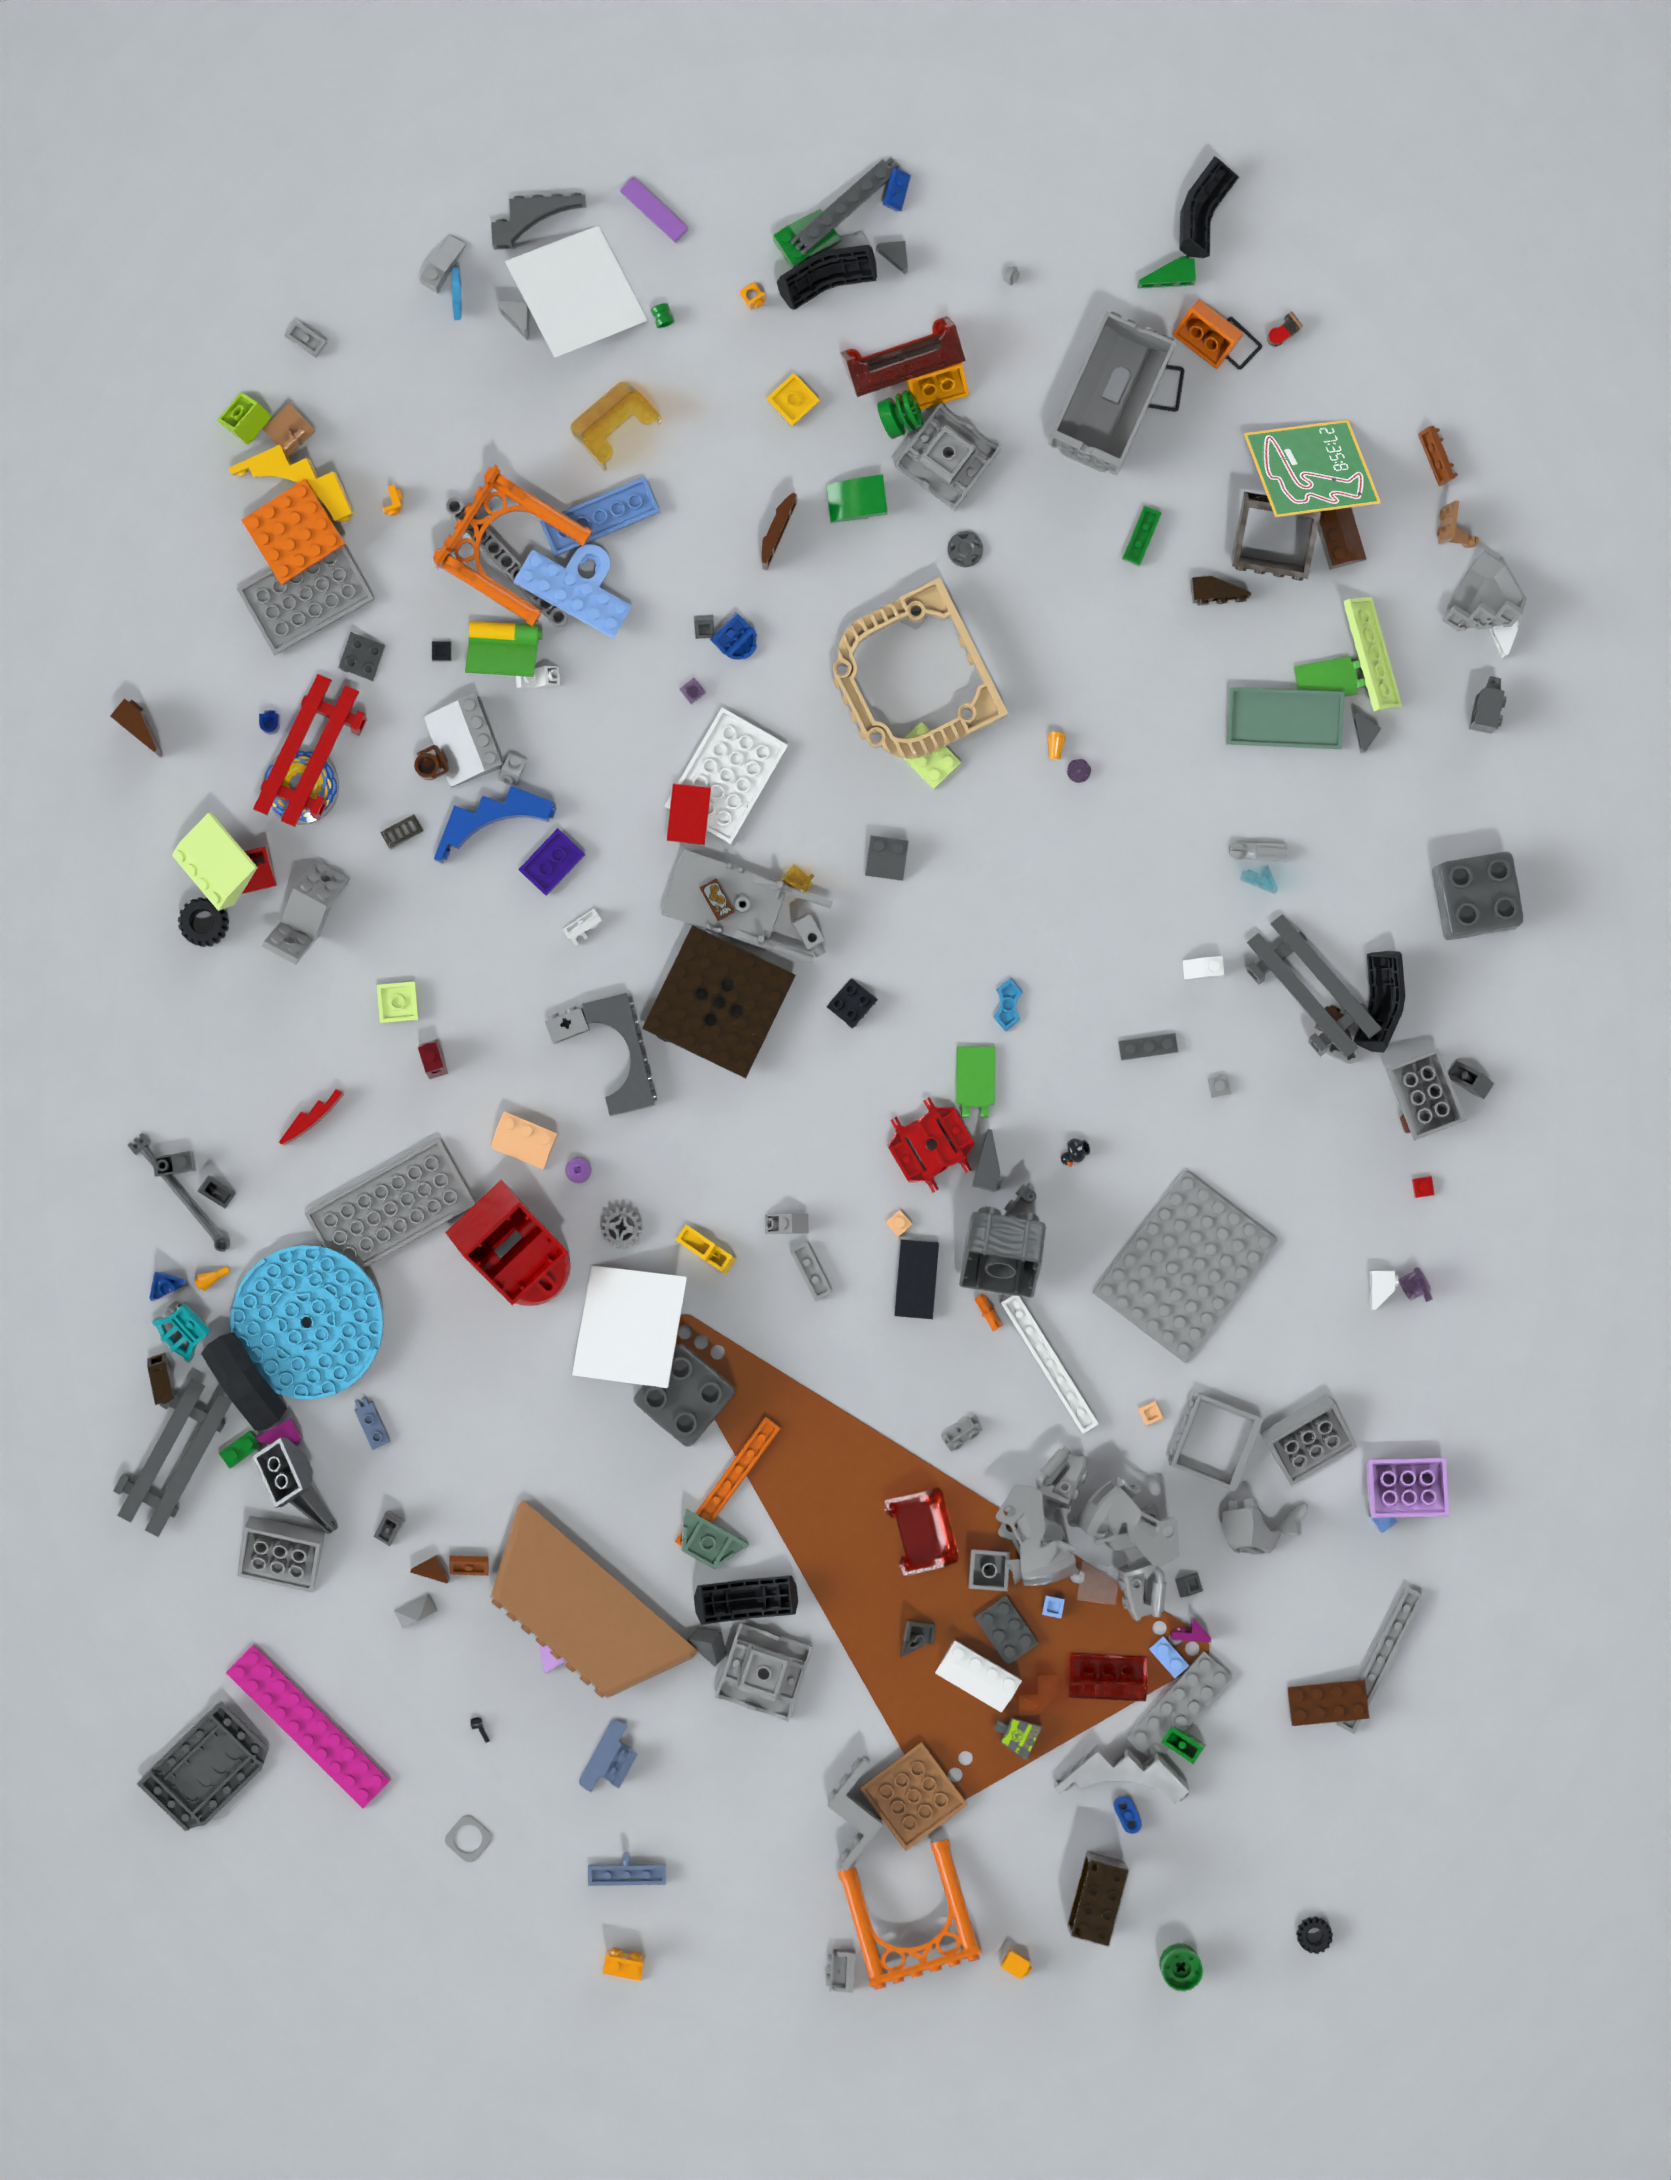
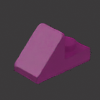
[1171,1617,1211,1642]

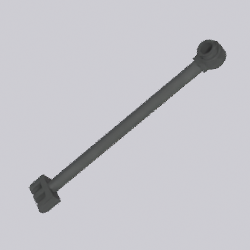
[128,1133,230,1252]

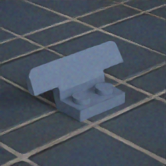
[579,1720,638,1792]

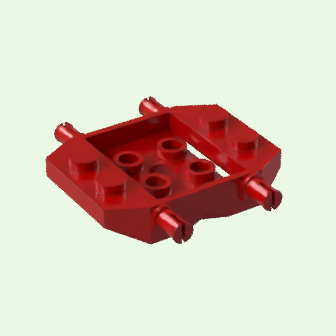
[887,1097,975,1193]

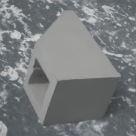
[765,1214,809,1234]

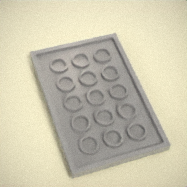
[237,546,374,655]

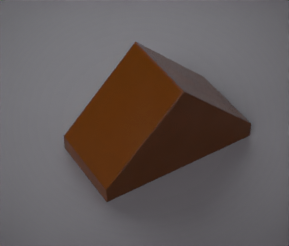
[410,1555,450,1583]

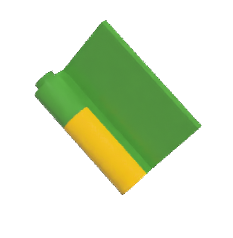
[465,620,543,677]

